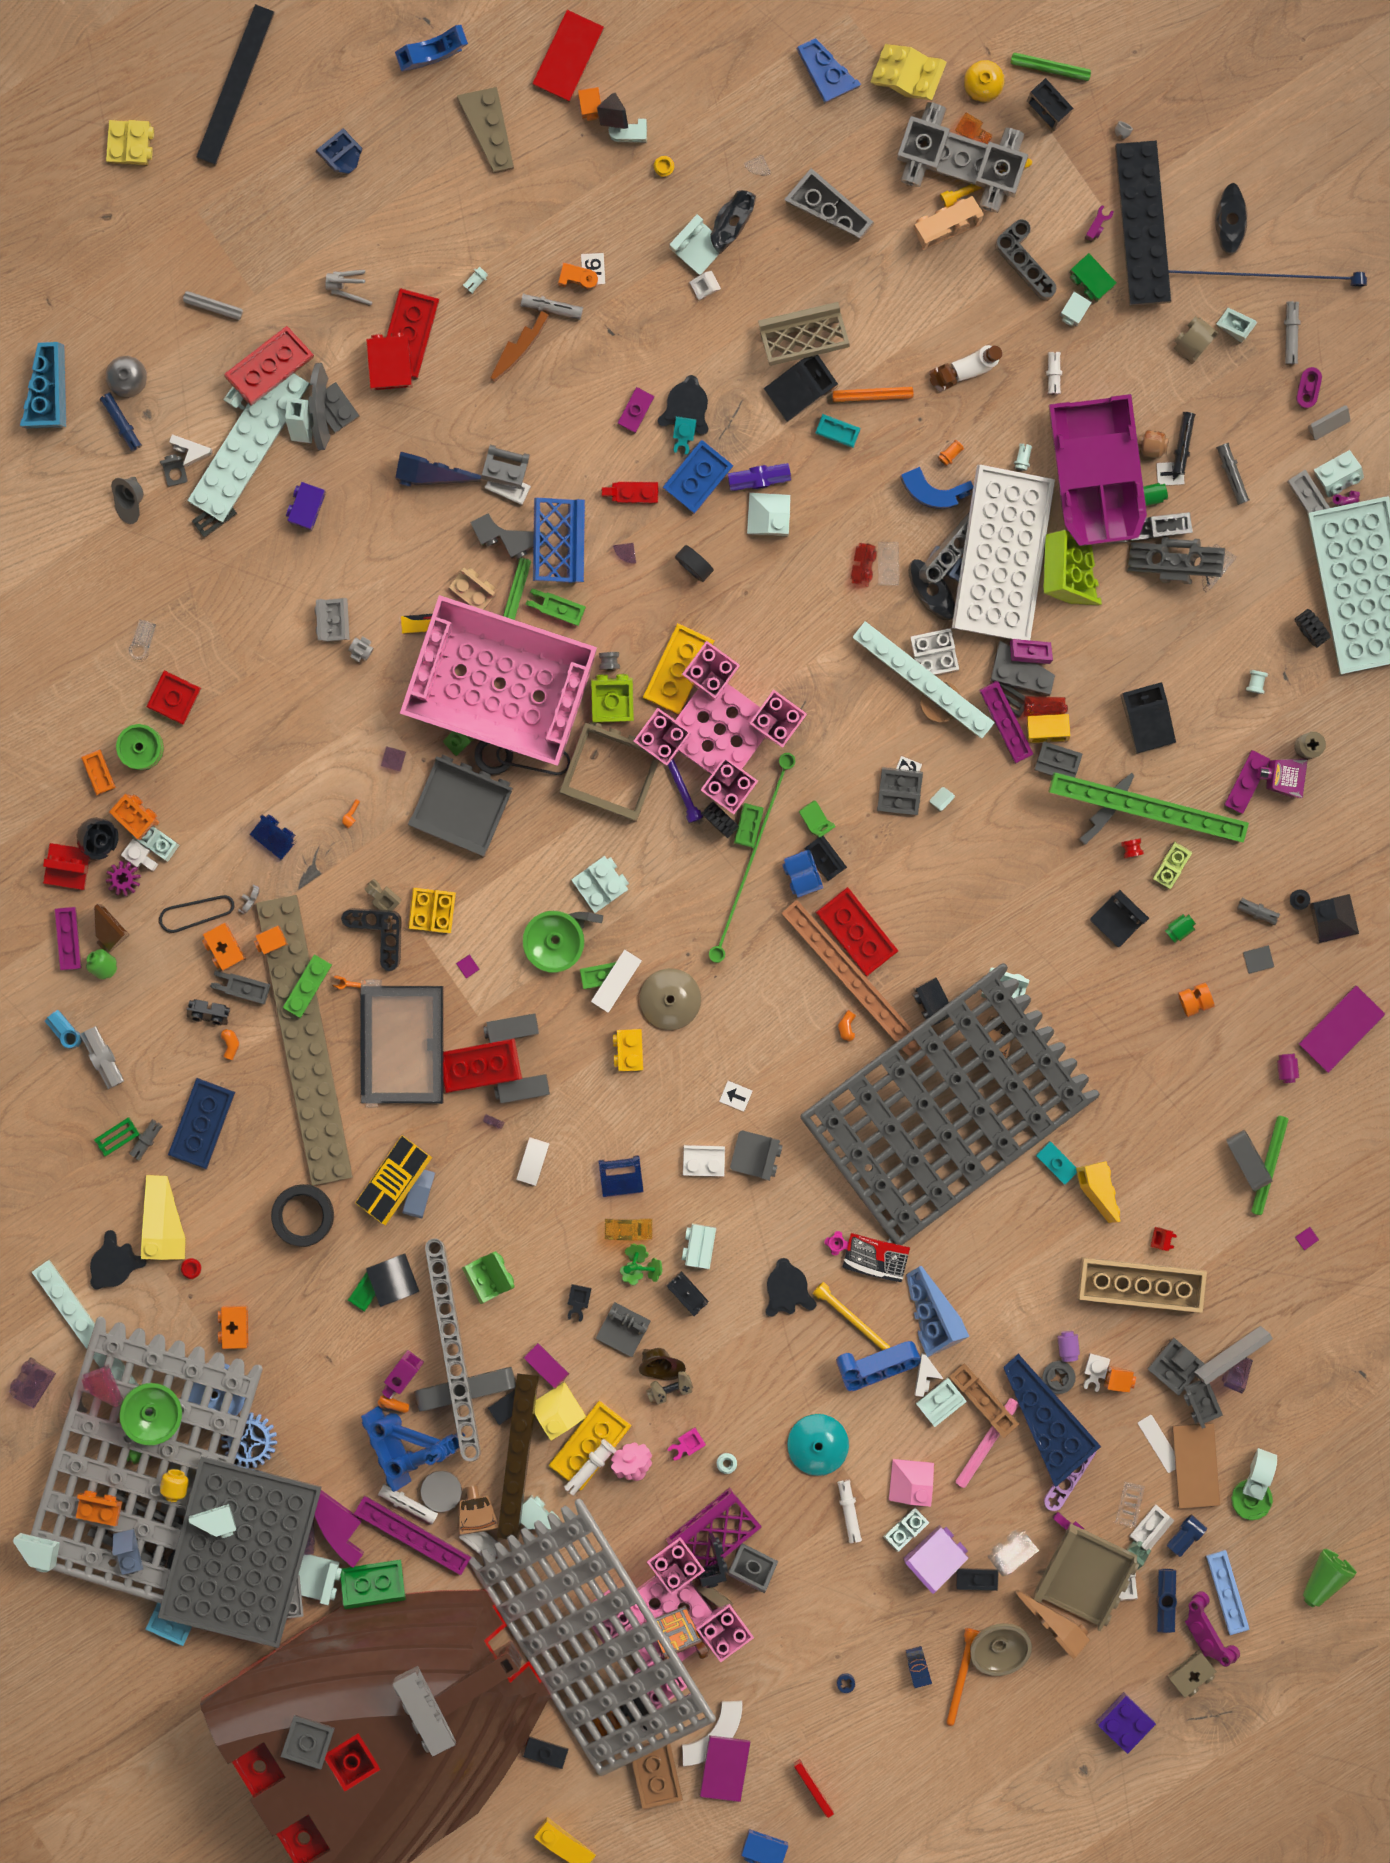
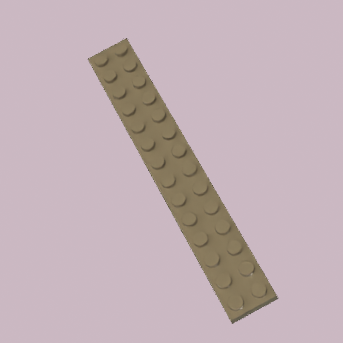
[256,895,353,1186]

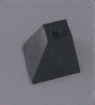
[1310,894,1359,943]

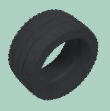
[271,1184,334,1247]

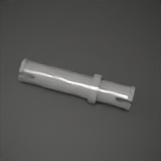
[520,293,583,320]
[1284,301,1301,364]

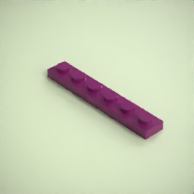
[354,1495,471,1575]

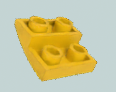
[408,888,456,933]

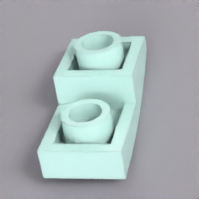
[132,826,180,862]
[883,1508,929,1552]

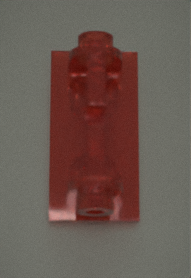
[850,543,877,587]
[1024,696,1068,717]

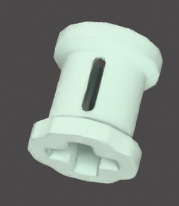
[1246,670,1268,694]

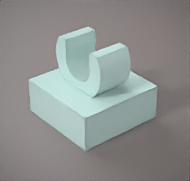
[223,387,245,410]

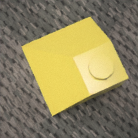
[534,1382,586,1441]

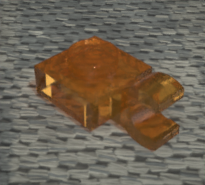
[955,112,992,144]

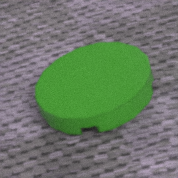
[1231,1479,1273,1520]

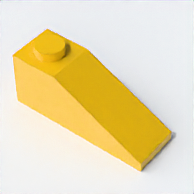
[534,1817,596,1863]

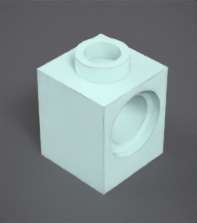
[1060,292,1092,326]

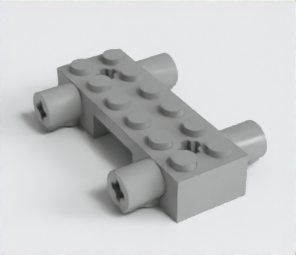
[897,102,1028,213]

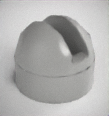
[1115,121,1133,139]

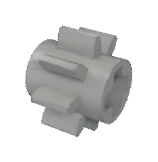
[348,636,374,662]

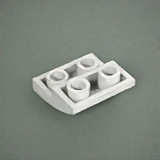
[910,628,959,676]

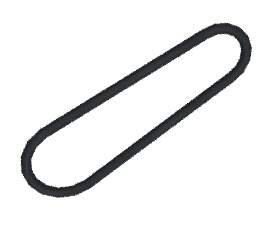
[496,747,570,775]
[159,895,235,933]

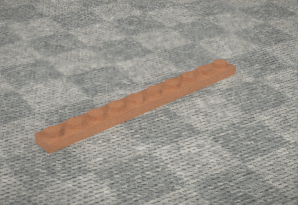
[781,900,928,1067]

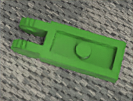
[525,588,586,626]

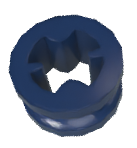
[837,1673,855,1693]

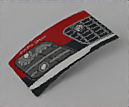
[843,1233,910,1282]

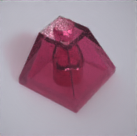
[82,1364,123,1407]

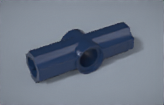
[1156,1568,1177,1633]

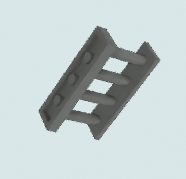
[87,1489,183,1567]

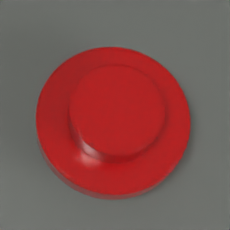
[181,1258,202,1279]

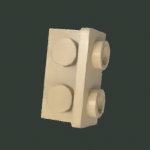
[449,567,496,610]

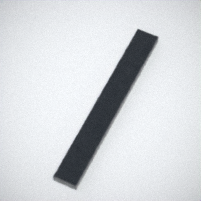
[196,4,275,165]

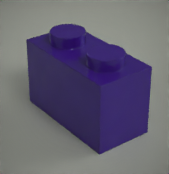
[286,482,326,530]

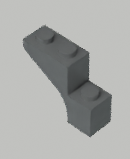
[470,513,548,560]

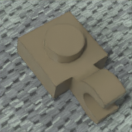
[365,879,402,911]

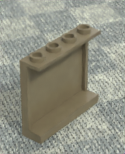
[1033,1523,1139,1631]

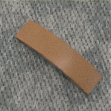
[950,1363,1020,1438]

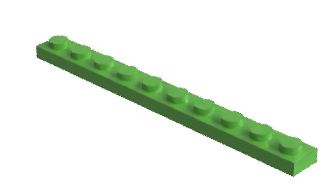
[1048,772,1249,843]

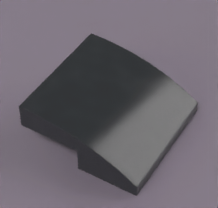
[366,1253,420,1307]

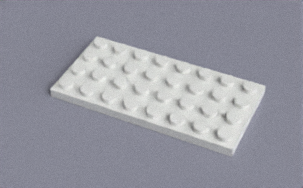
[952,465,1055,640]

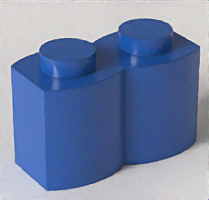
[783,850,824,897]

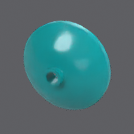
[787,1414,849,1476]

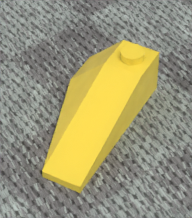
[141,1175,186,1260]

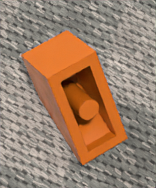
[1103,1366,1136,1393]

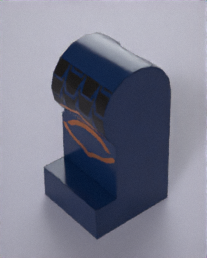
[905,1646,932,1688]

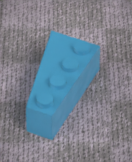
[20,342,66,429]

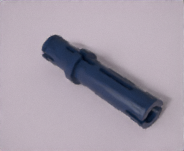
[100,392,142,452]

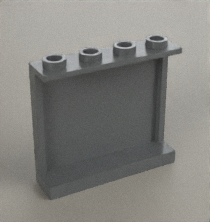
[408,754,513,857]

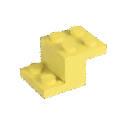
[870,44,947,100]

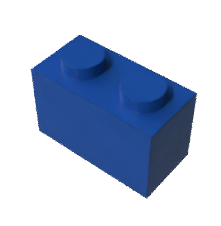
[741,1829,788,1863]

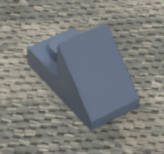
[113,1529,143,1575]

